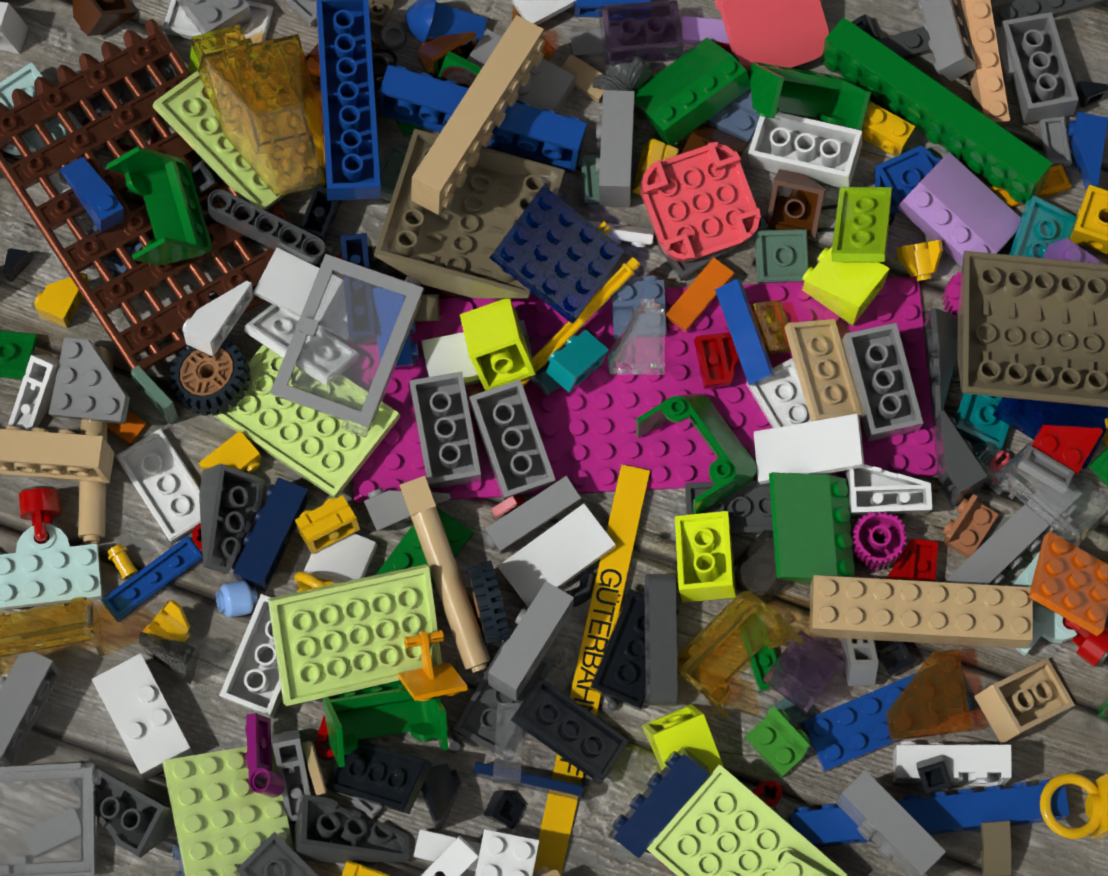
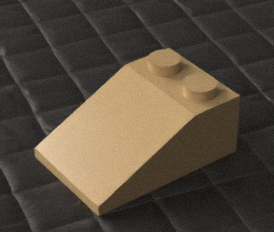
[974,658,1075,745]

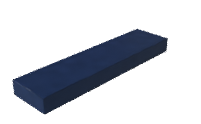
[473,762,584,801]

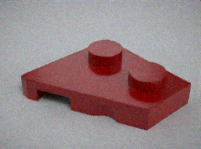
[694,332,739,389]
[1030,424,1103,475]
[886,539,938,582]

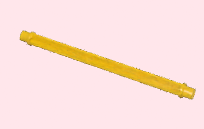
[521,257,641,386]

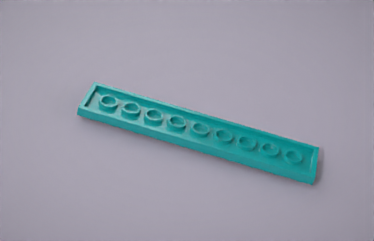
[955,195,1076,451]

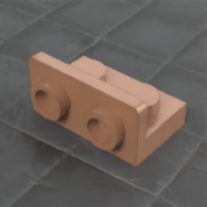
[942,493,999,559]

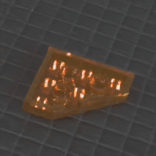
[885,649,972,741]

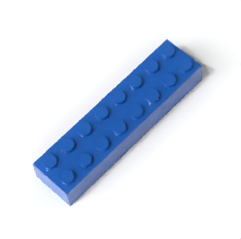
[316,0,381,201]
[379,65,587,172]

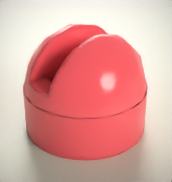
[989,450,1011,472]

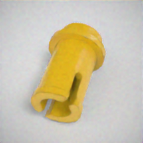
[108,544,138,580]

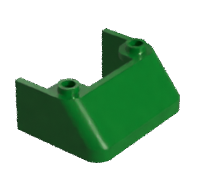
[749,62,871,130]
[107,146,212,266]
[636,394,757,514]
[323,680,448,767]

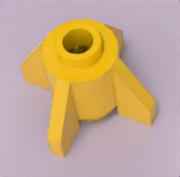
[896,239,943,281]
[141,599,191,647]

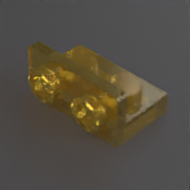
[191,24,253,68]
[751,300,791,356]

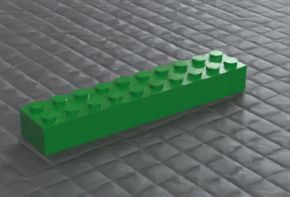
[822,17,1053,205]

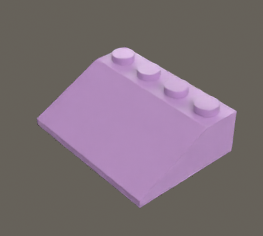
[897,152,1021,267]

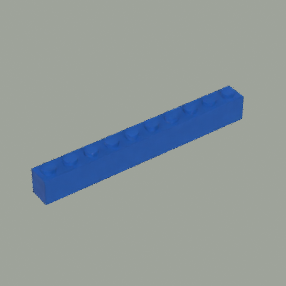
[788,779,1070,848]

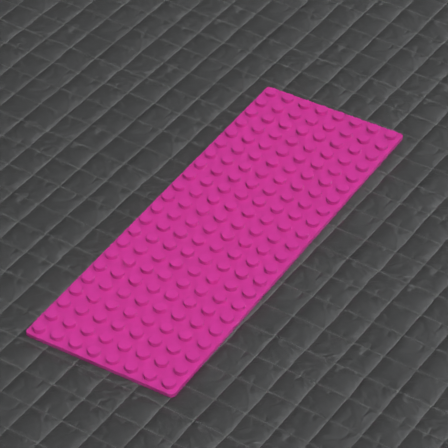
[349,277,938,504]

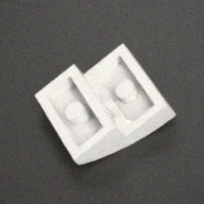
[304,533,377,584]

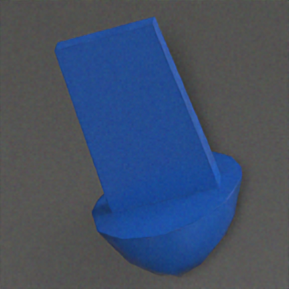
[405,0,487,43]

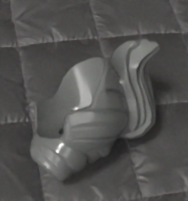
[592,56,652,91]

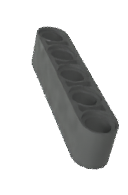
[208,190,325,267]
[644,574,678,706]

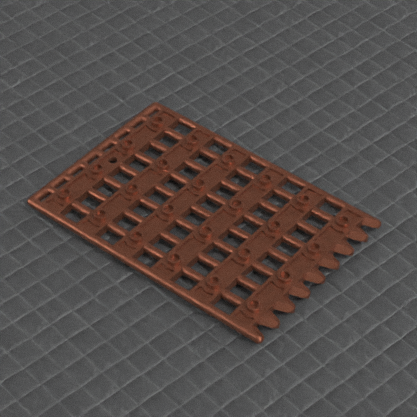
[0,19,321,371]

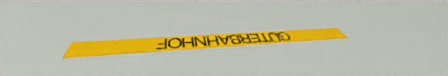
[533,464,650,875]

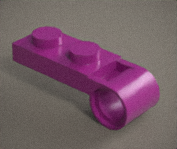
[245,713,285,798]

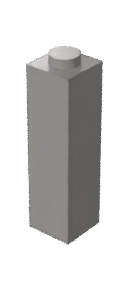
[484,476,581,553]

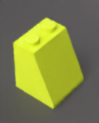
[802,247,890,326]
[460,298,536,391]
[642,704,724,774]

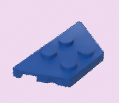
[874,145,942,217]

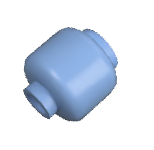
[216,580,258,618]

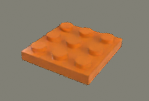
[1028,531,1108,636]

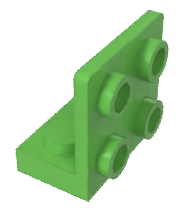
[744,706,810,778]

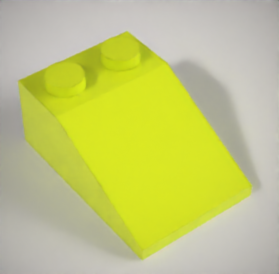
[675,511,736,603]

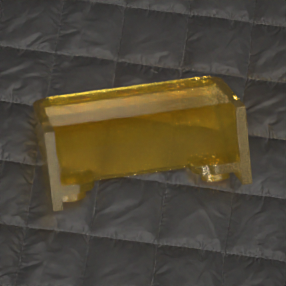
[677,591,804,719]
[0,597,105,675]

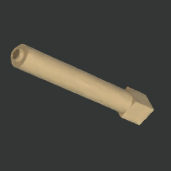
[78,347,113,544]
[399,476,491,673]

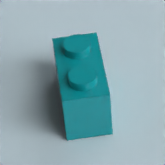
[546,329,609,393]

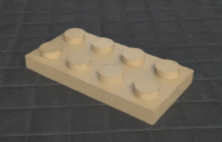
[784,319,863,422]

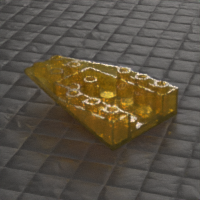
[198,34,325,197]

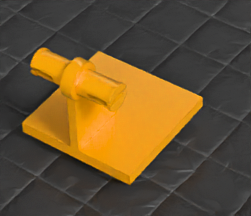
[398,630,467,701]

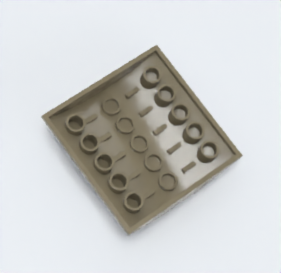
[374,129,565,298]
[957,251,1108,407]

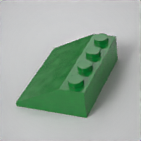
[634,37,751,146]
[769,472,855,585]

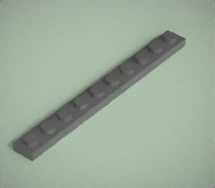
[877,0,1108,60]

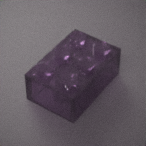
[599,0,684,65]

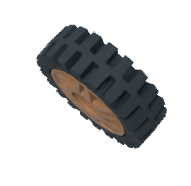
[169,339,251,416]
[467,560,511,644]

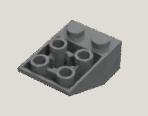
[933,410,988,507]

